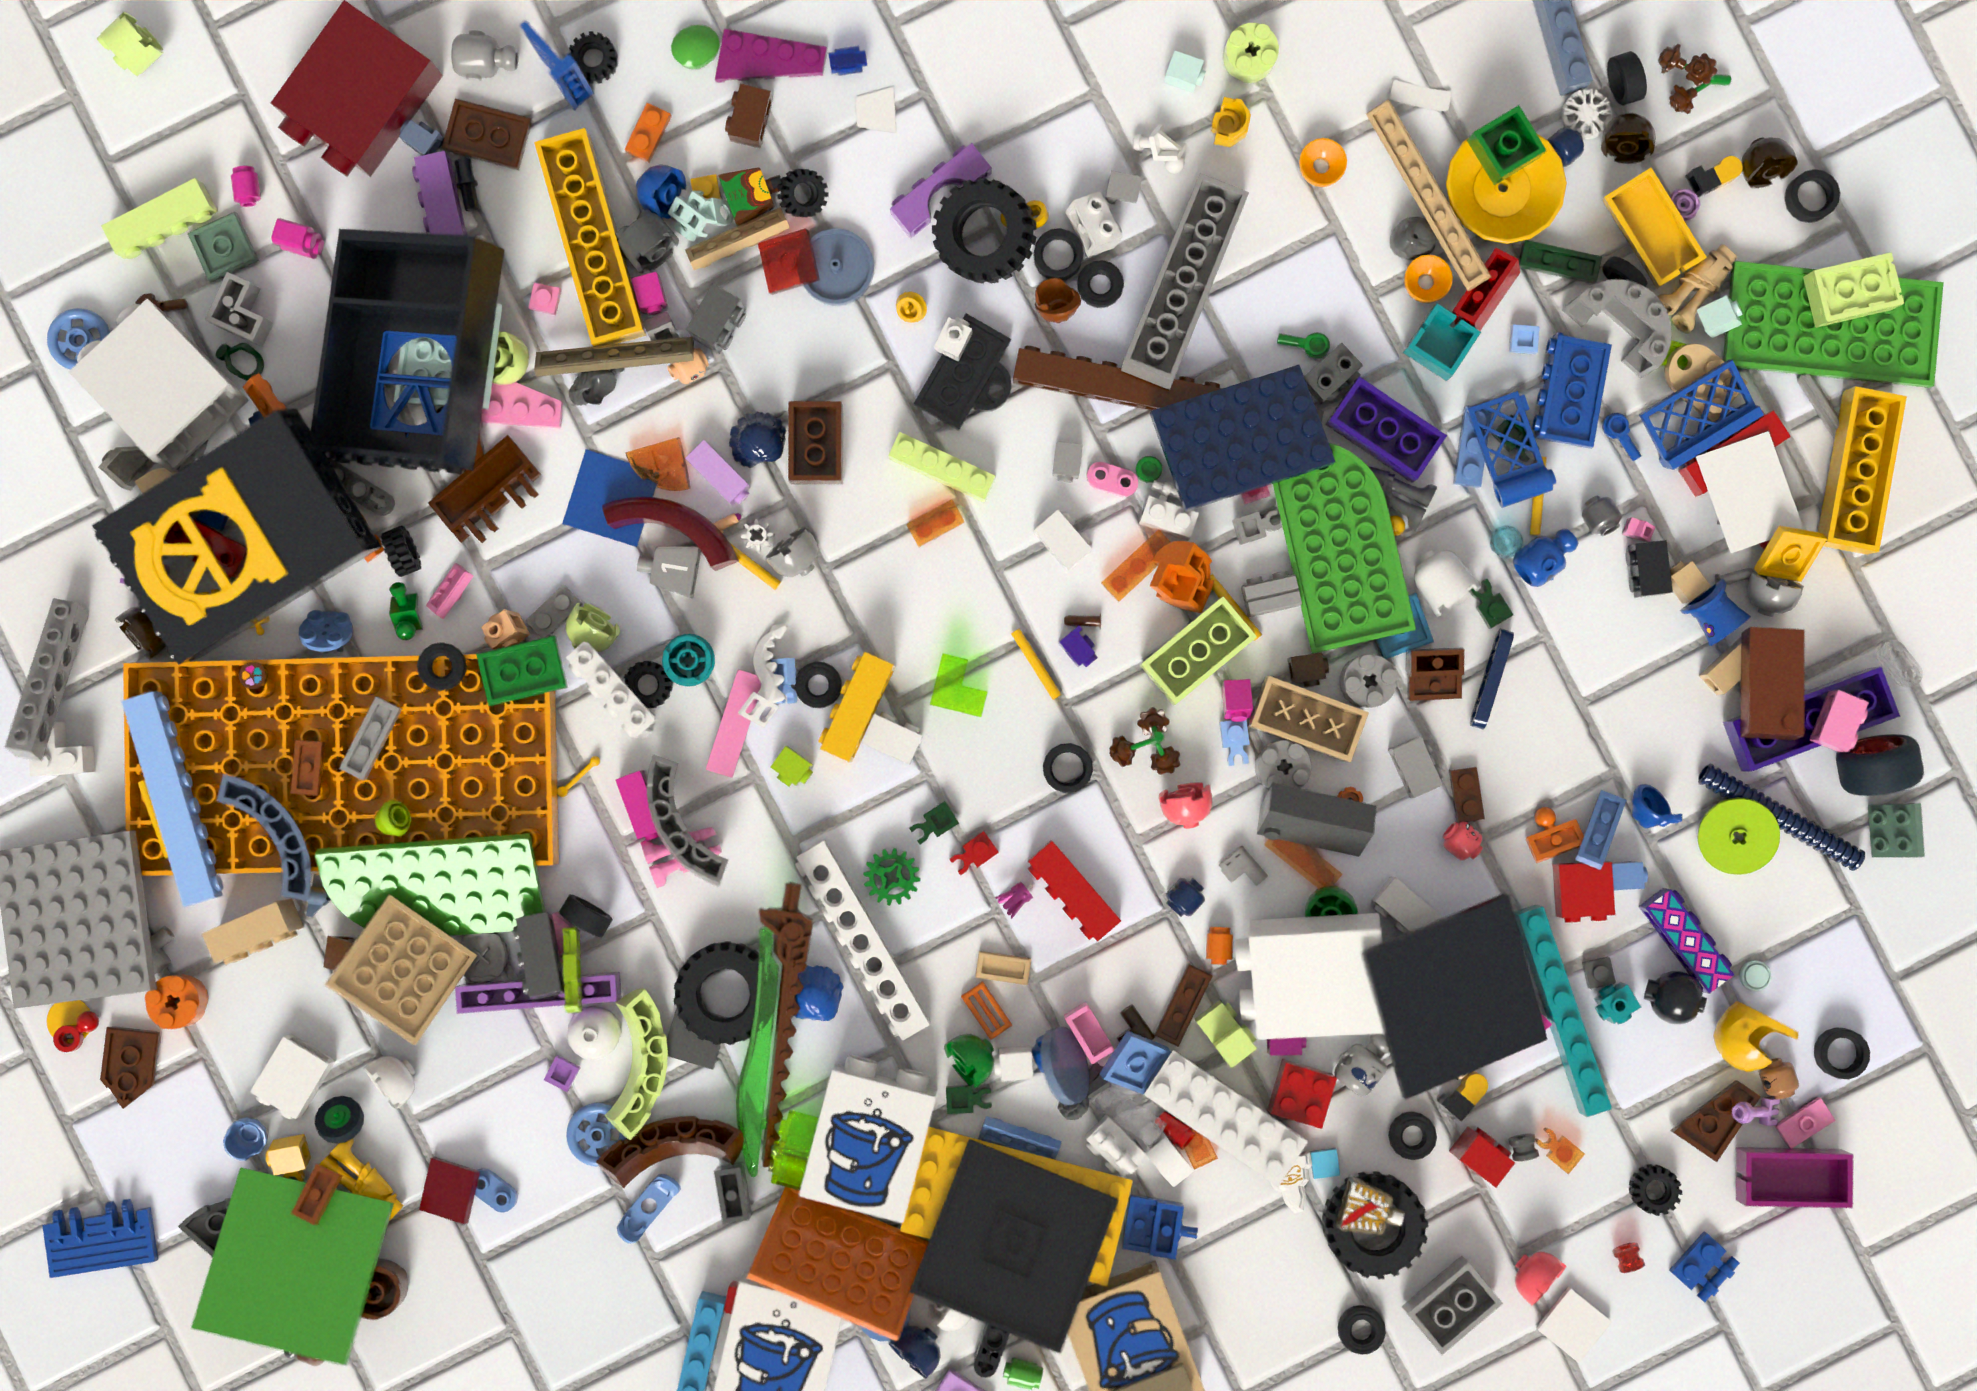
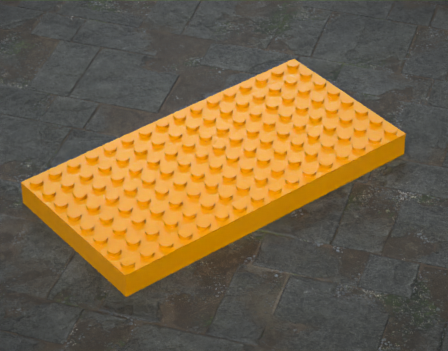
[123,654,559,876]

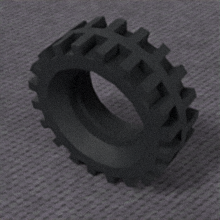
[673,941,777,1045]
[1322,1171,1429,1279]

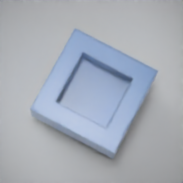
[1509,324,1540,354]

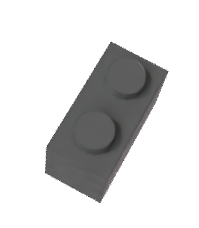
[714,1162,752,1224]

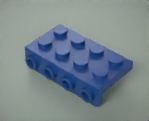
[1532,332,1612,449]

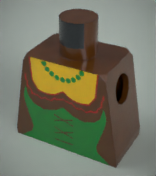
[718,168,782,226]

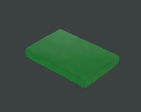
[476,635,568,706]

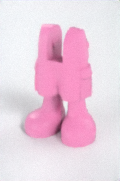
[640,827,722,888]

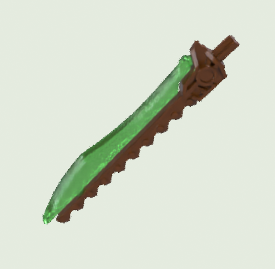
[736,882,814,1177]

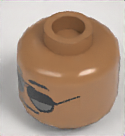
[1759,1058,1799,1099]

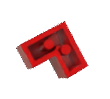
[1449,1126,1515,1188]

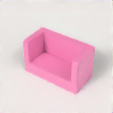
[1064,1002,1115,1064]

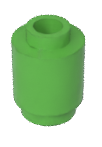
[1003,1358,1043,1390]

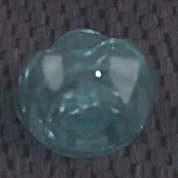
[1490,525,1523,558]

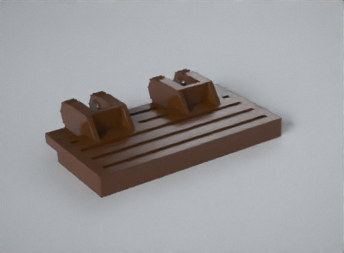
[428,435,542,543]

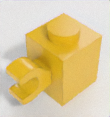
[266,1134,311,1182]

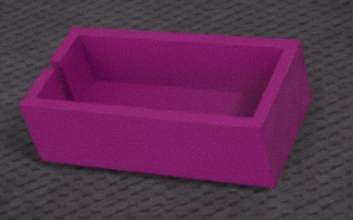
[1736,1147,1853,1208]

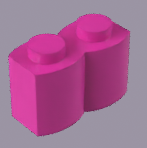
[271,218,324,259]

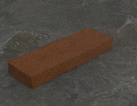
[1154,963,1213,1047]

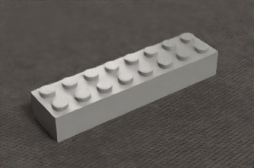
[1121,173,1249,390]

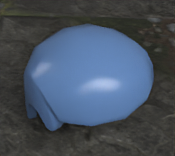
[223,1117,268,1161]

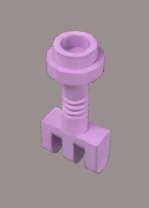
[1732,1097,1780,1126]

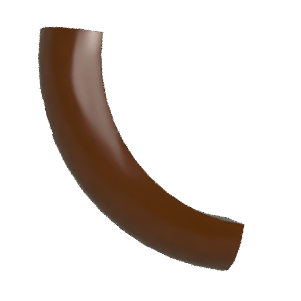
[596,1116,744,1188]

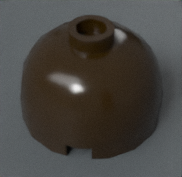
[1601,113,1656,164]
[1742,137,1798,188]
[115,606,166,660]

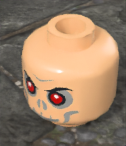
[667,347,708,384]

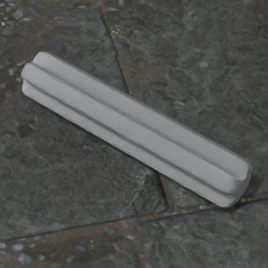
[1797,374,1839,439]

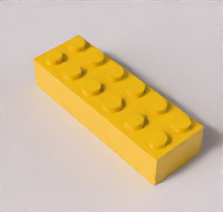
[1818,386,1907,555]

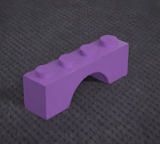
[890,143,992,239]

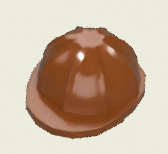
[1034,278,1081,323]

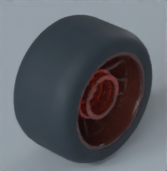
[1836,734,1924,796]

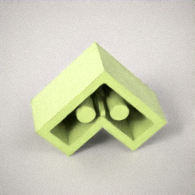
[1195,1000,1257,1068]

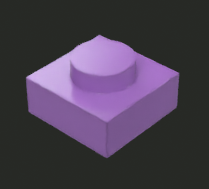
[544,1055,581,1092]

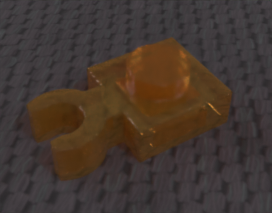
[1535,1127,1585,1174]

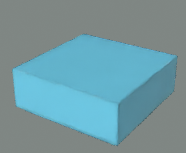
[1310,1148,1340,1179]

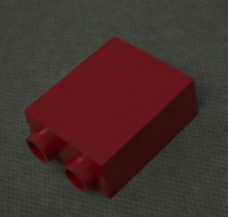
[270,0,443,177]

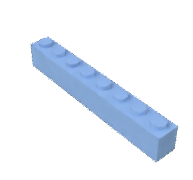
[122,691,224,907]

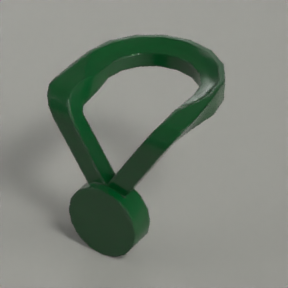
[215,343,264,381]

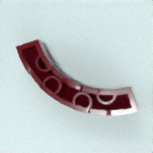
[602,497,739,571]

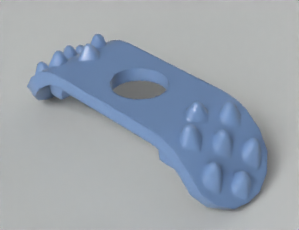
[617,1174,681,1244]

